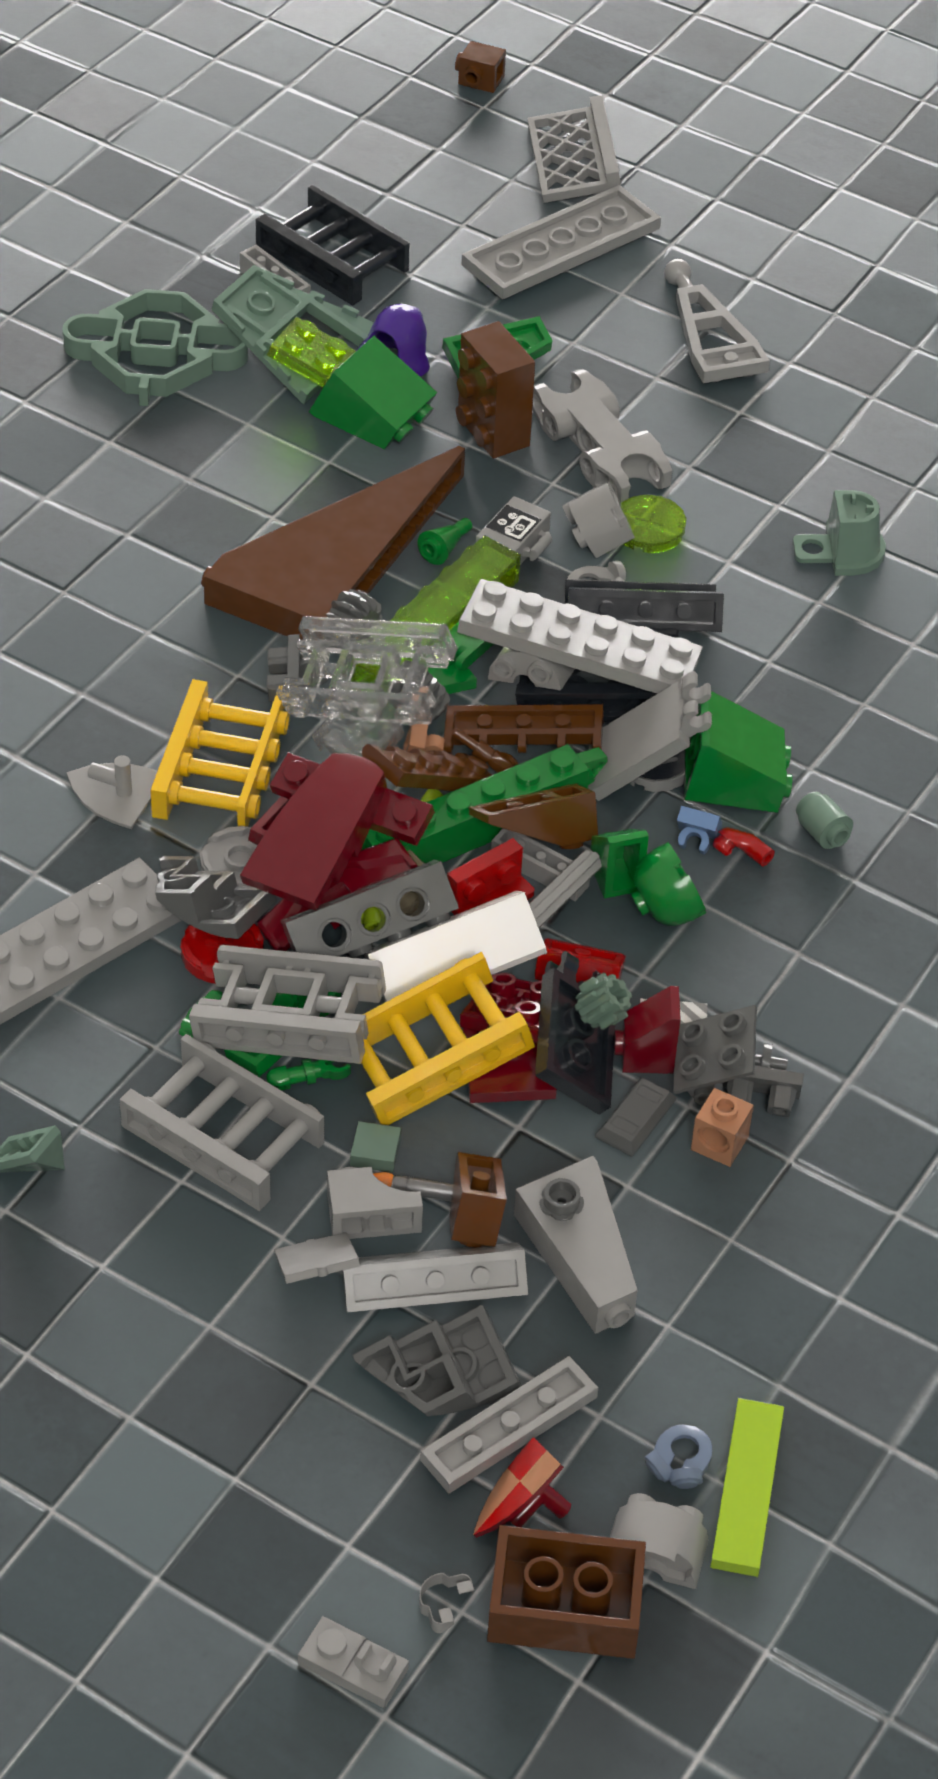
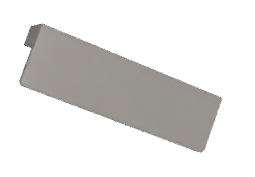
[343,1243,528,1312]

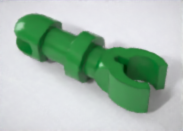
[266,1058,351,1091]

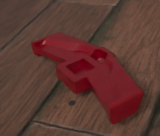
[257,838,418,951]

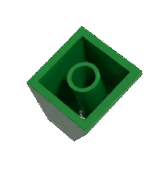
[309,336,438,450]
[684,691,792,813]

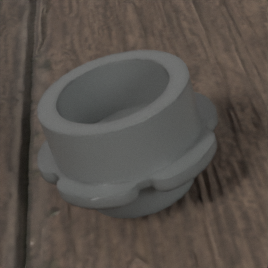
[539,1178,584,1221]

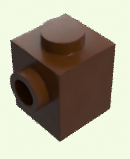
[455,41,506,93]

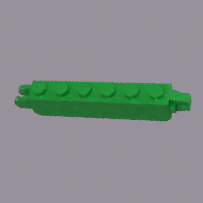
[360,744,608,864]

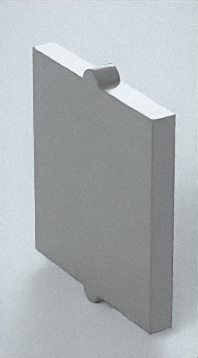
[274,1232,360,1284]

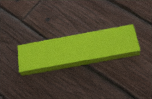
[710,1398,784,1577]

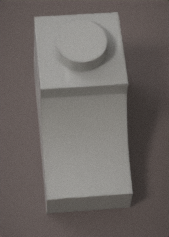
[327,1167,423,1239]

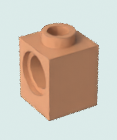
[691,1088,754,1167]

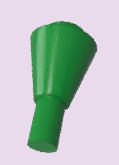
[417,518,473,565]

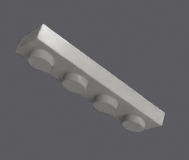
[420,1356,598,1494]

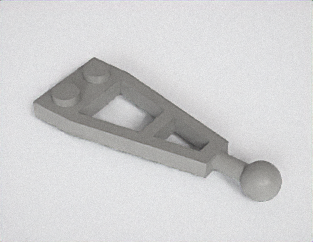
[664,259,770,383]

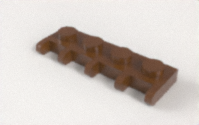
[443,704,604,754]
[362,744,492,791]

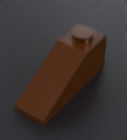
[469,783,598,849]

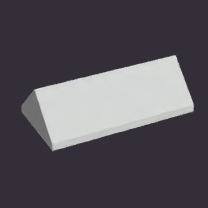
[364,891,547,1002]

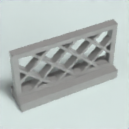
[527,95,621,203]

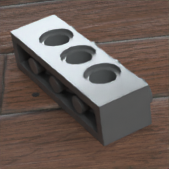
[280,860,459,958]

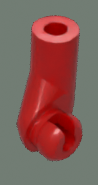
[712,827,775,867]

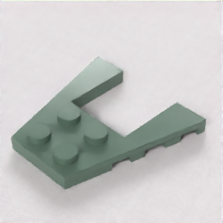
[211,265,374,404]

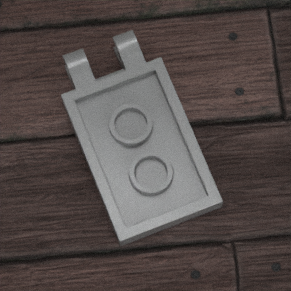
[588,671,712,801]

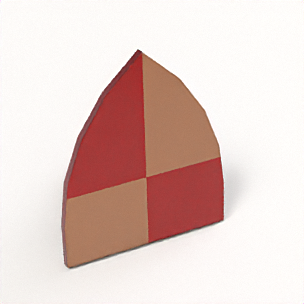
[473,1437,571,1538]

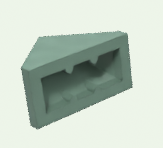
[0,1125,65,1173]

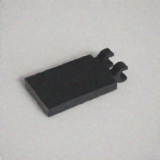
[535,951,615,1115]

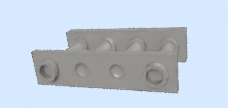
[120,1034,324,1211]

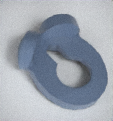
[644,1425,712,1489]

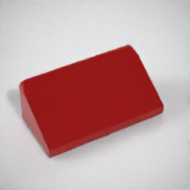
[534,938,626,983]

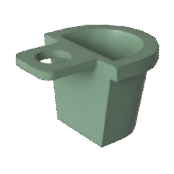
[793,490,886,576]

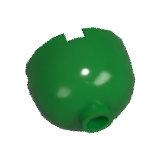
[631,842,706,926]

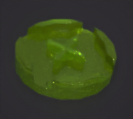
[621,494,687,553]

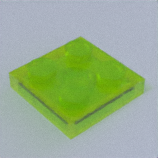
[267,316,356,387]

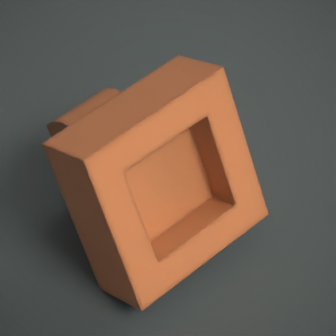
[403,717,445,754]

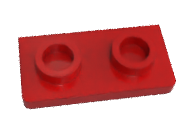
[447,838,535,915]

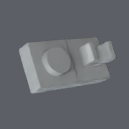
[298,1616,409,1709]

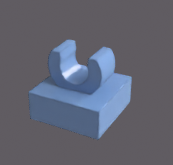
[677,806,722,855]

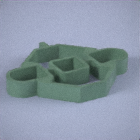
[62,289,248,406]

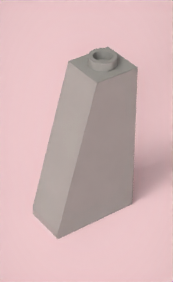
[514,1156,638,1334]

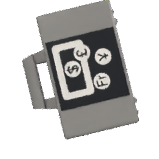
[475,496,552,573]

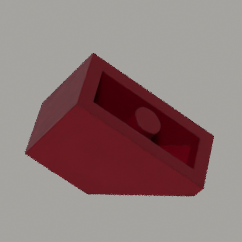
[614,986,681,1074]

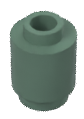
[796,791,853,849]

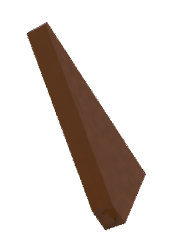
[201,446,465,650]

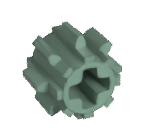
[575,973,632,1030]

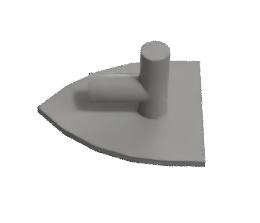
[67,755,157,830]

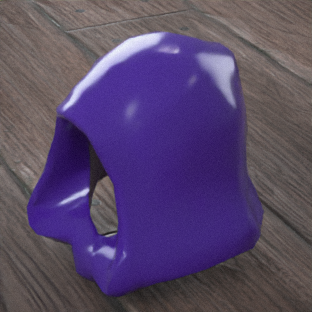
[356,303,430,377]

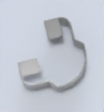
[419,1572,474,1633]

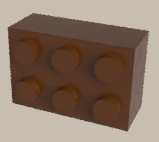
[456,321,535,459]
[487,1525,646,1659]

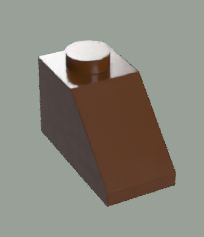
[449,1152,507,1247]

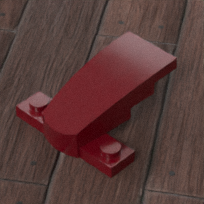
[240,752,435,911]

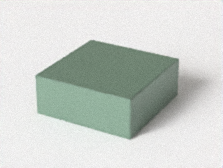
[350,1121,401,1173]

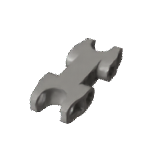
[532,369,672,504]

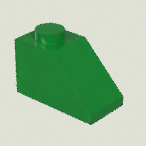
[591,829,649,899]

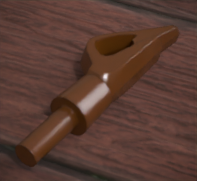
[452,728,519,773]

